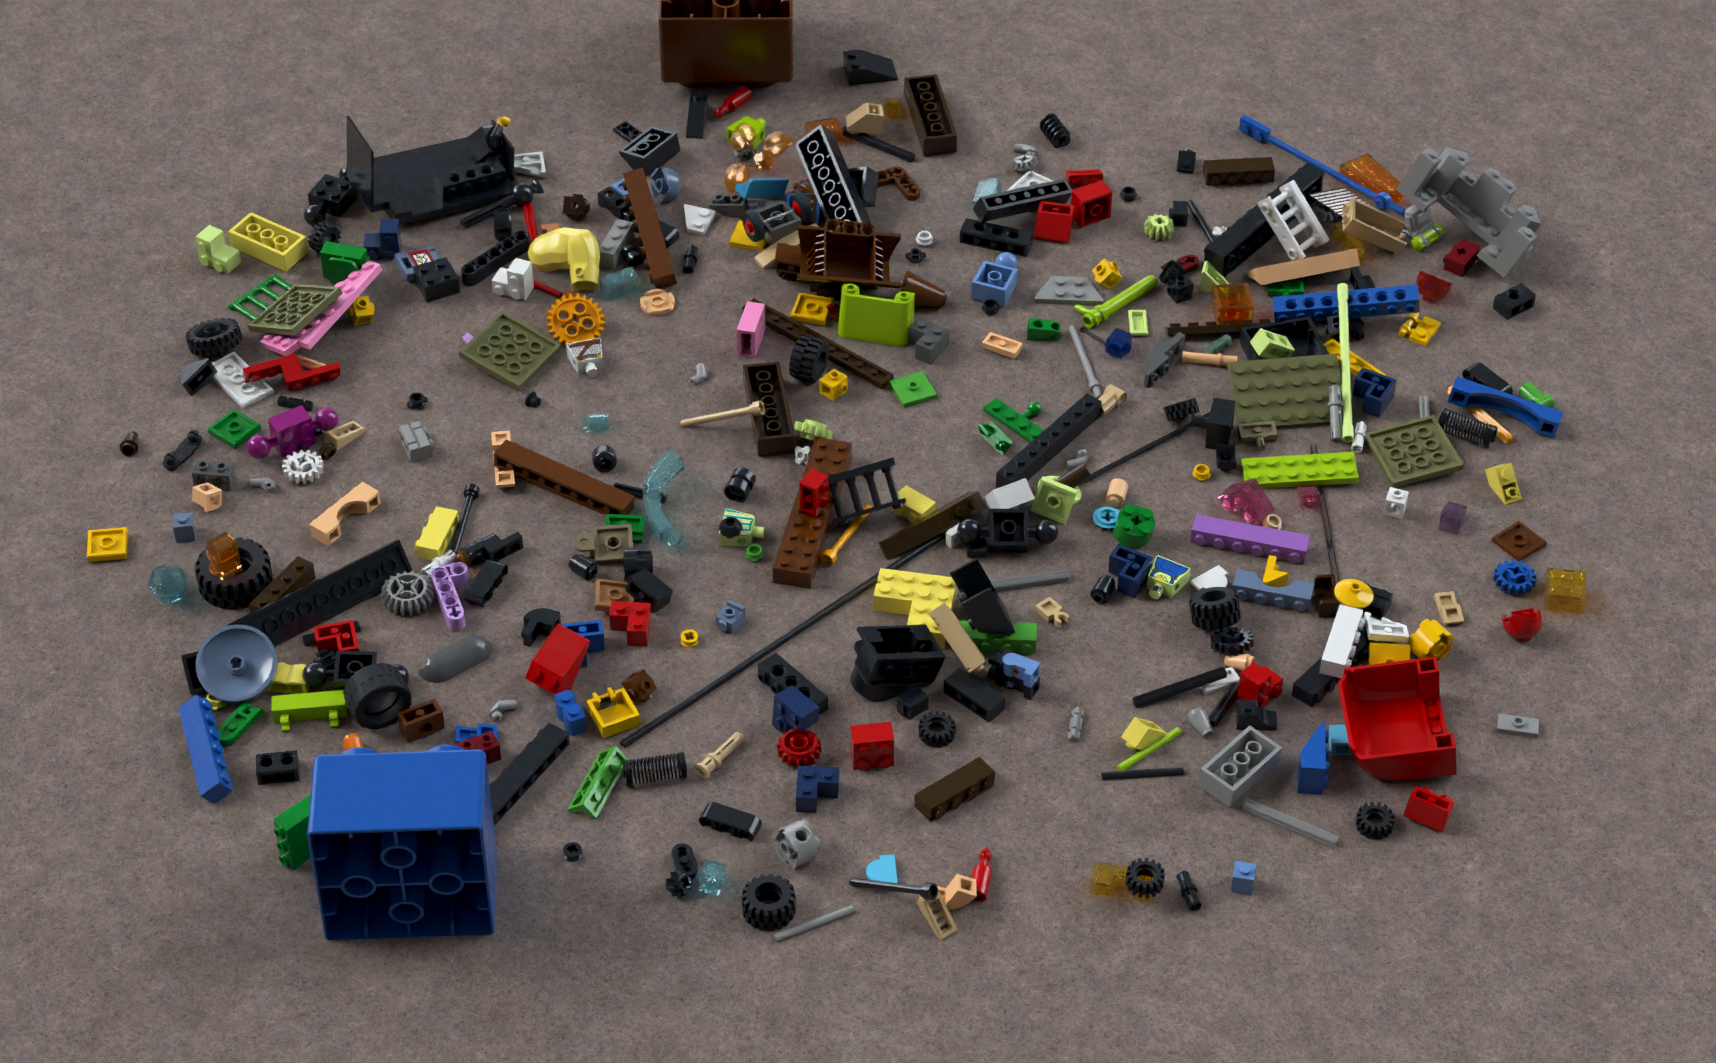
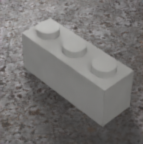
[599,219,634,269]

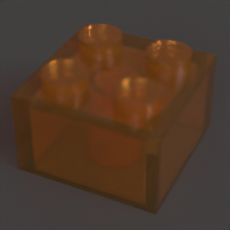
[1211,283,1254,324]

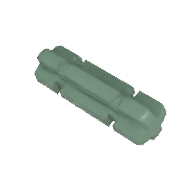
[1203,334,1232,354]

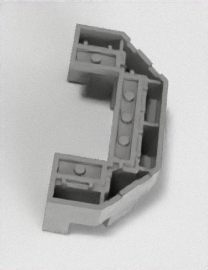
[1396,147,1541,278]

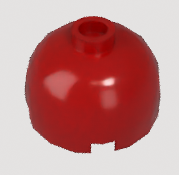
[1501,608,1542,642]

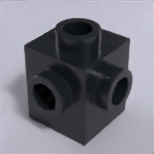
[1167,274,1194,304]
[1325,314,1352,343]

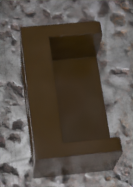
[1313,574,1340,618]

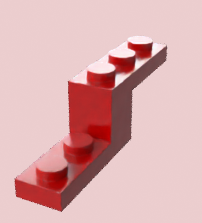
[243,353,340,391]

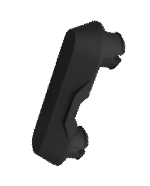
[163,430,202,471]

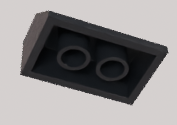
[619,126,681,176]

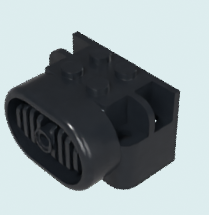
[850,625,946,701]

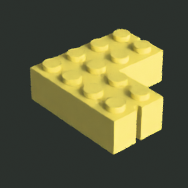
[873,568,957,649]

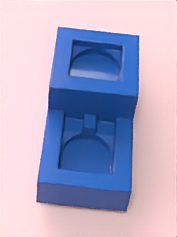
[454,723,498,744]

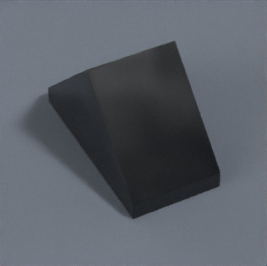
[181,358,218,396]

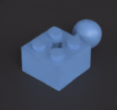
[971,252,1018,307]

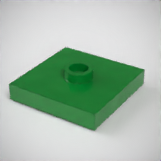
[208,409,261,449]

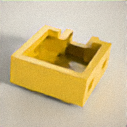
[587,687,640,739]

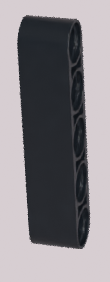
[461,231,530,286]

